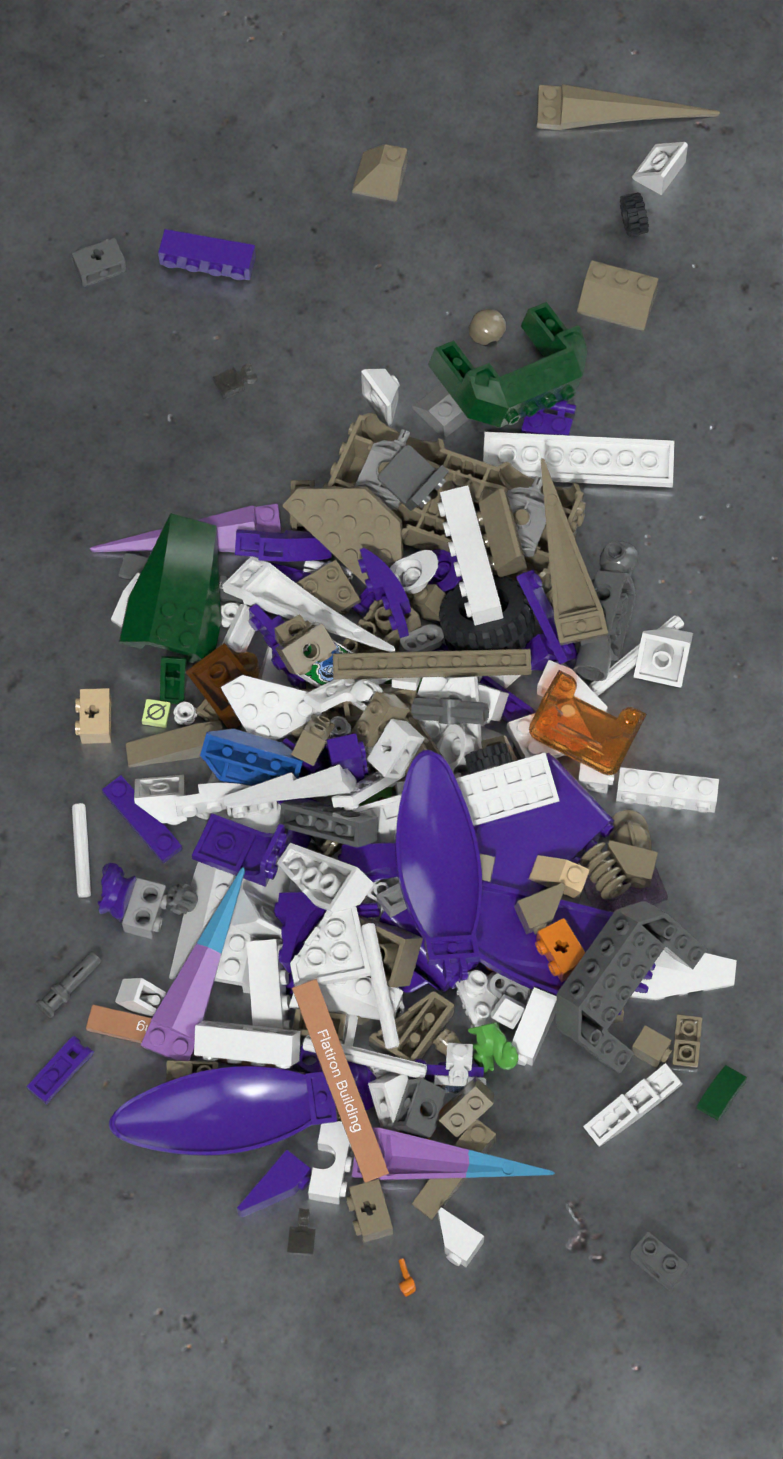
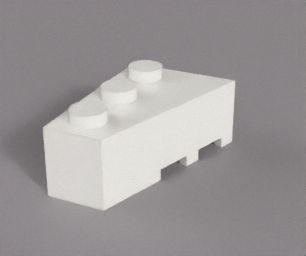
[417,677,509,724]

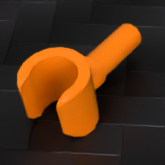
[398,1259,416,1297]

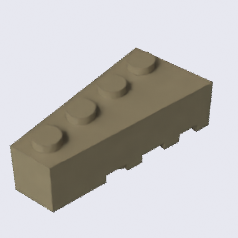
[342,599,421,653]

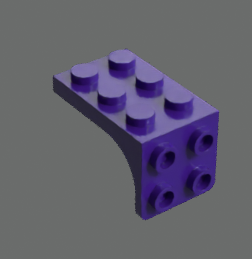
[192,813,288,887]

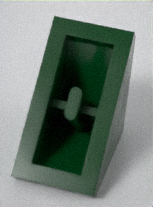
[160,656,188,705]

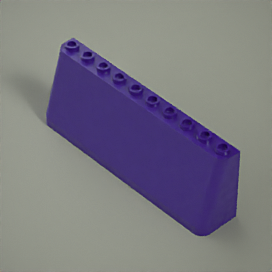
[379,753,614,993]

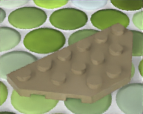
[282,487,404,585]

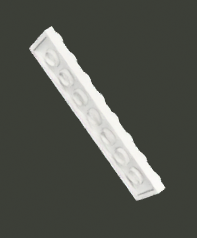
[483,432,674,487]

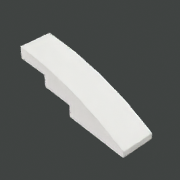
[583,1063,683,1147]

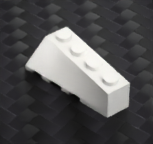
[289,977,403,1020]

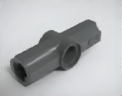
[411,698,489,725]

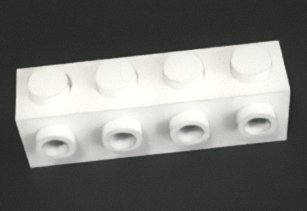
[616,767,719,813]
[247,939,293,1030]
[194,1020,300,1069]

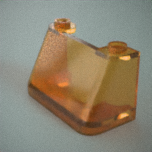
[529,670,647,775]

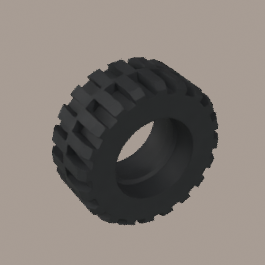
[439,575,535,651]

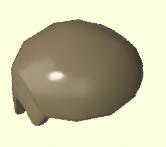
[469,309,506,346]

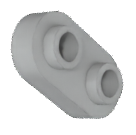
[399,624,444,652]
[487,971,532,1006]

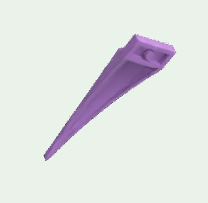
[90,503,282,553]

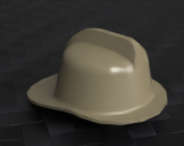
[609,810,652,850]

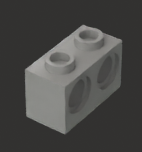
[122,878,168,939]

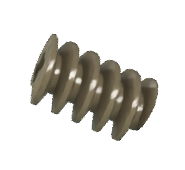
[580,842,631,900]

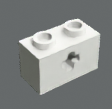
[367,719,425,779]

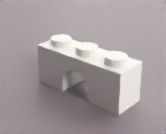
[308,1121,353,1204]

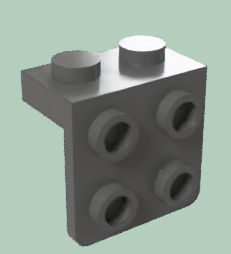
[378,445,449,511]

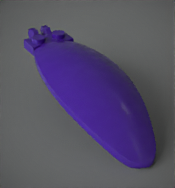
[395,750,482,982]
[109,1066,338,1155]

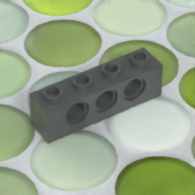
[280,798,378,848]

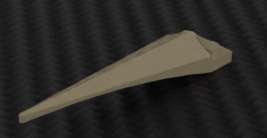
[536,84,720,130]
[541,458,608,646]

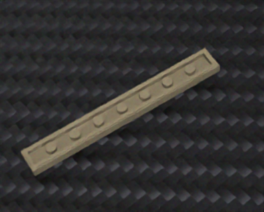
[333,649,531,680]

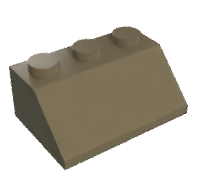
[577,260,659,331]
[477,488,527,577]

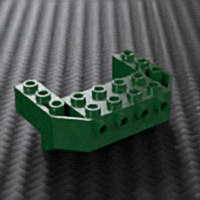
[428,302,588,428]

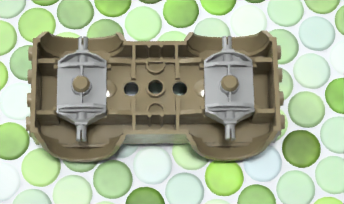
[323,413,586,594]

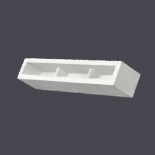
[437,485,503,625]

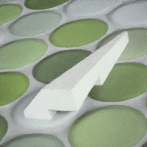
[223,765,357,806]

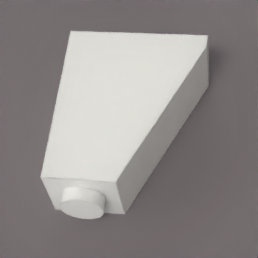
[511,987,557,1066]

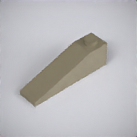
[126,720,223,767]
[412,1119,496,1220]

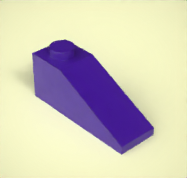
[237,1150,311,1218]

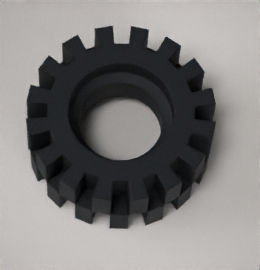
[620,192,649,237]
[464,743,513,775]

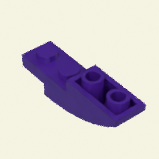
[235,529,332,562]
[358,548,411,638]
[248,604,306,689]

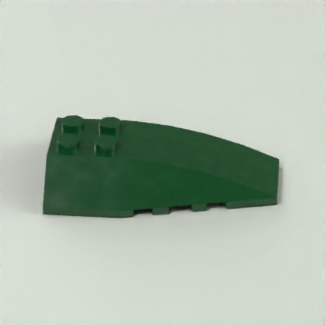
[119,513,221,664]

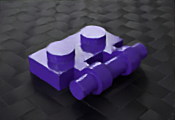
[521,400,576,436]

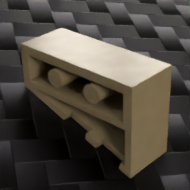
[369,991,455,1062]

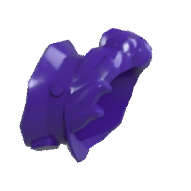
[98,862,137,923]

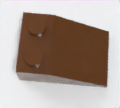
[186,643,251,729]

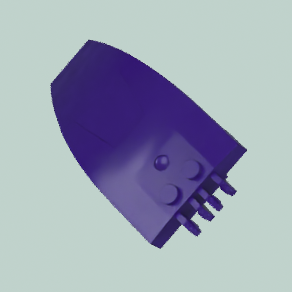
[475,881,656,1015]

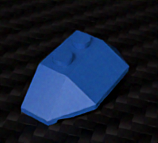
[200,729,303,786]

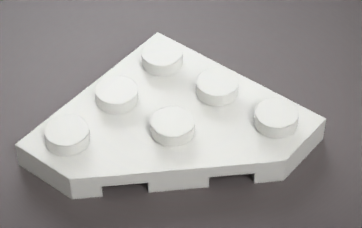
[221,675,323,741]
[420,676,482,751]
[290,906,371,987]

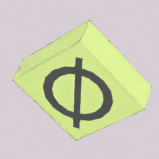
[142,699,171,728]

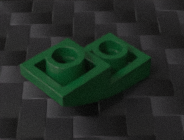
[696,1065,747,1121]

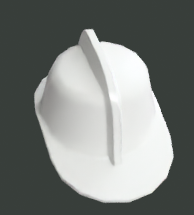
[390,550,438,594]
[436,724,476,772]

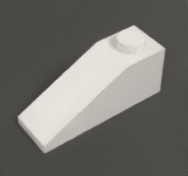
[537,660,608,721]

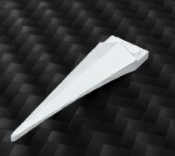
[222,557,395,652]

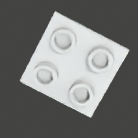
[456,975,501,1028]

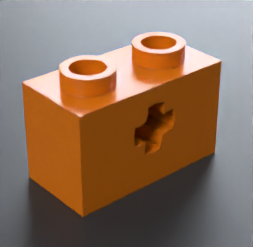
[535,918,585,982]

